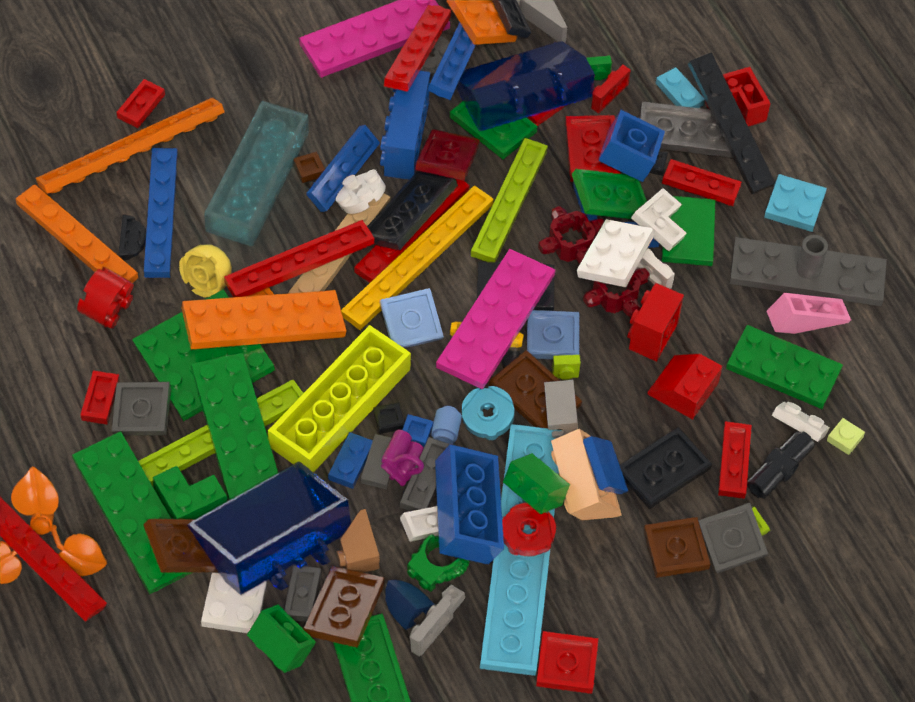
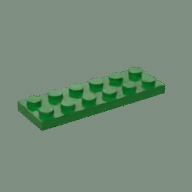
[191,353,286,514]
[72,431,193,595]

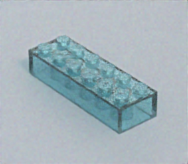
[204,101,309,247]

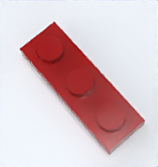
[662,159,742,206]
[718,421,752,499]

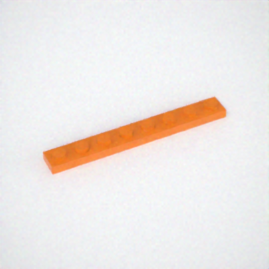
[36,98,225,194]

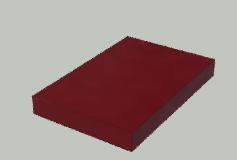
[415,129,480,180]

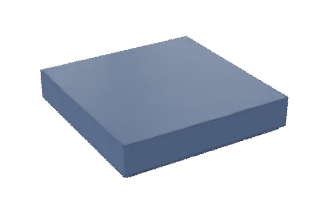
[527,310,579,359]

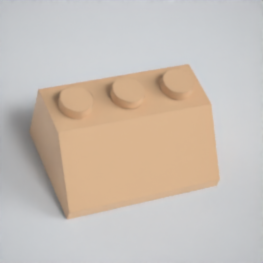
[551,429,622,520]

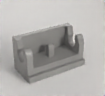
[544,380,578,438]

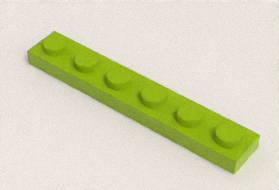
[471,138,548,262]

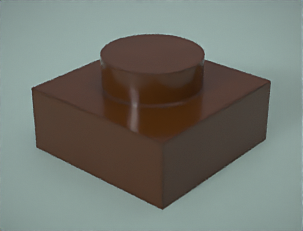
[293,152,325,183]

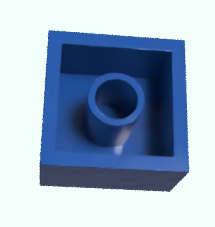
[598,110,665,182]

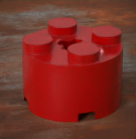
[77,267,134,329]

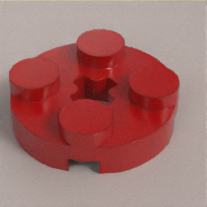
[502,503,556,556]

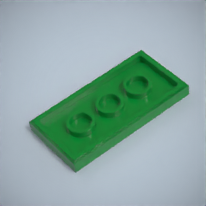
[332,613,411,702]

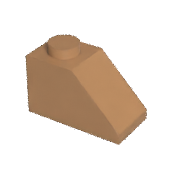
[336,509,380,573]

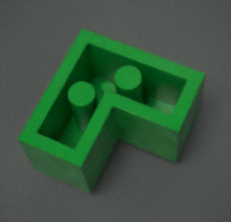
[153,466,228,519]

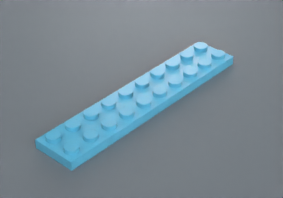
[480,424,562,676]

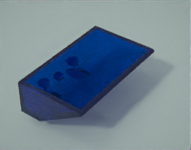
[456,41,595,132]
[187,461,351,595]

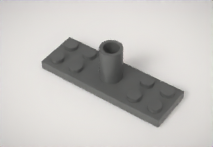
[729,235,887,306]

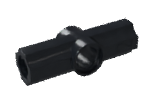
[747,431,815,499]

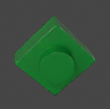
[585,56,612,81]

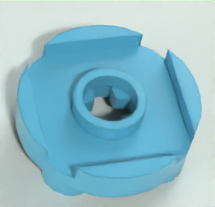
[462,386,515,440]

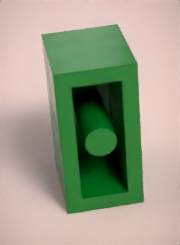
[503,453,570,514]
[247,605,316,673]

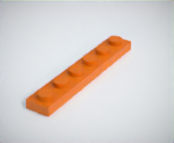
[16,184,138,283]

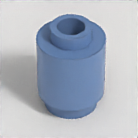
[431,406,462,445]

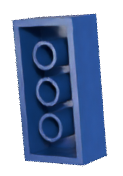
[380,71,430,180]
[435,444,504,565]

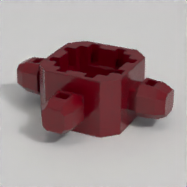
[538,206,604,264]
[583,268,650,317]

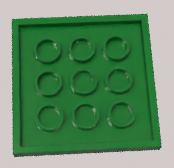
[132,289,275,422]

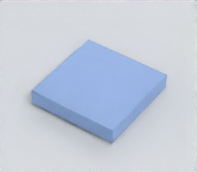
[379,288,444,348]

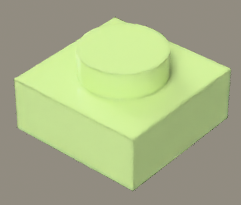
[827,418,865,455]

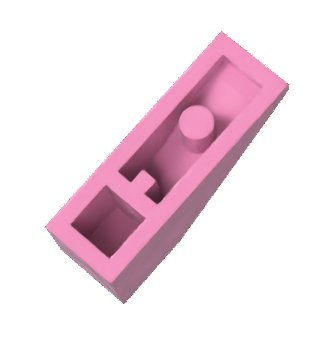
[767,293,851,334]

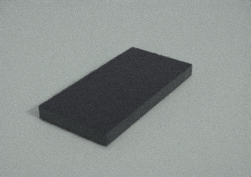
[367,171,458,250]

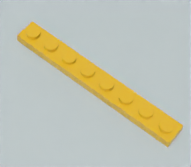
[341,185,494,330]

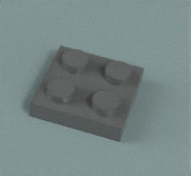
[112,382,171,436]
[699,503,769,573]

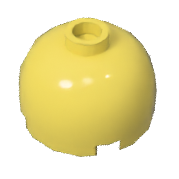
[179,245,232,297]

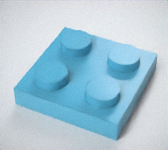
[764,174,827,232]

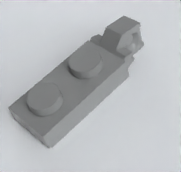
[409,585,465,656]

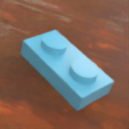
[656,67,705,108]

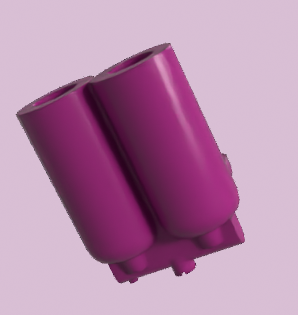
[381,430,424,486]

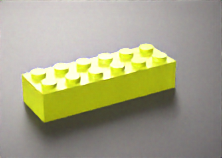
[268,325,411,476]

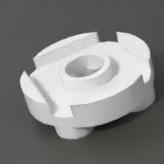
[336,170,386,214]

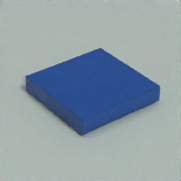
[583,436,628,494]

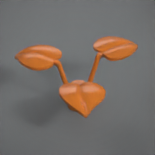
[0,467,107,584]

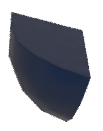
[385,580,435,630]

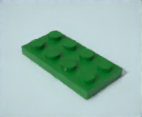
[726,325,843,410]

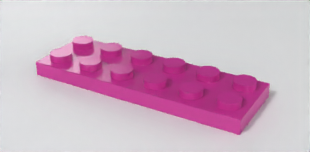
[299,0,450,78]
[436,249,555,390]

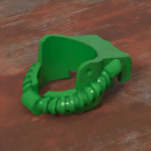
[407,534,470,592]

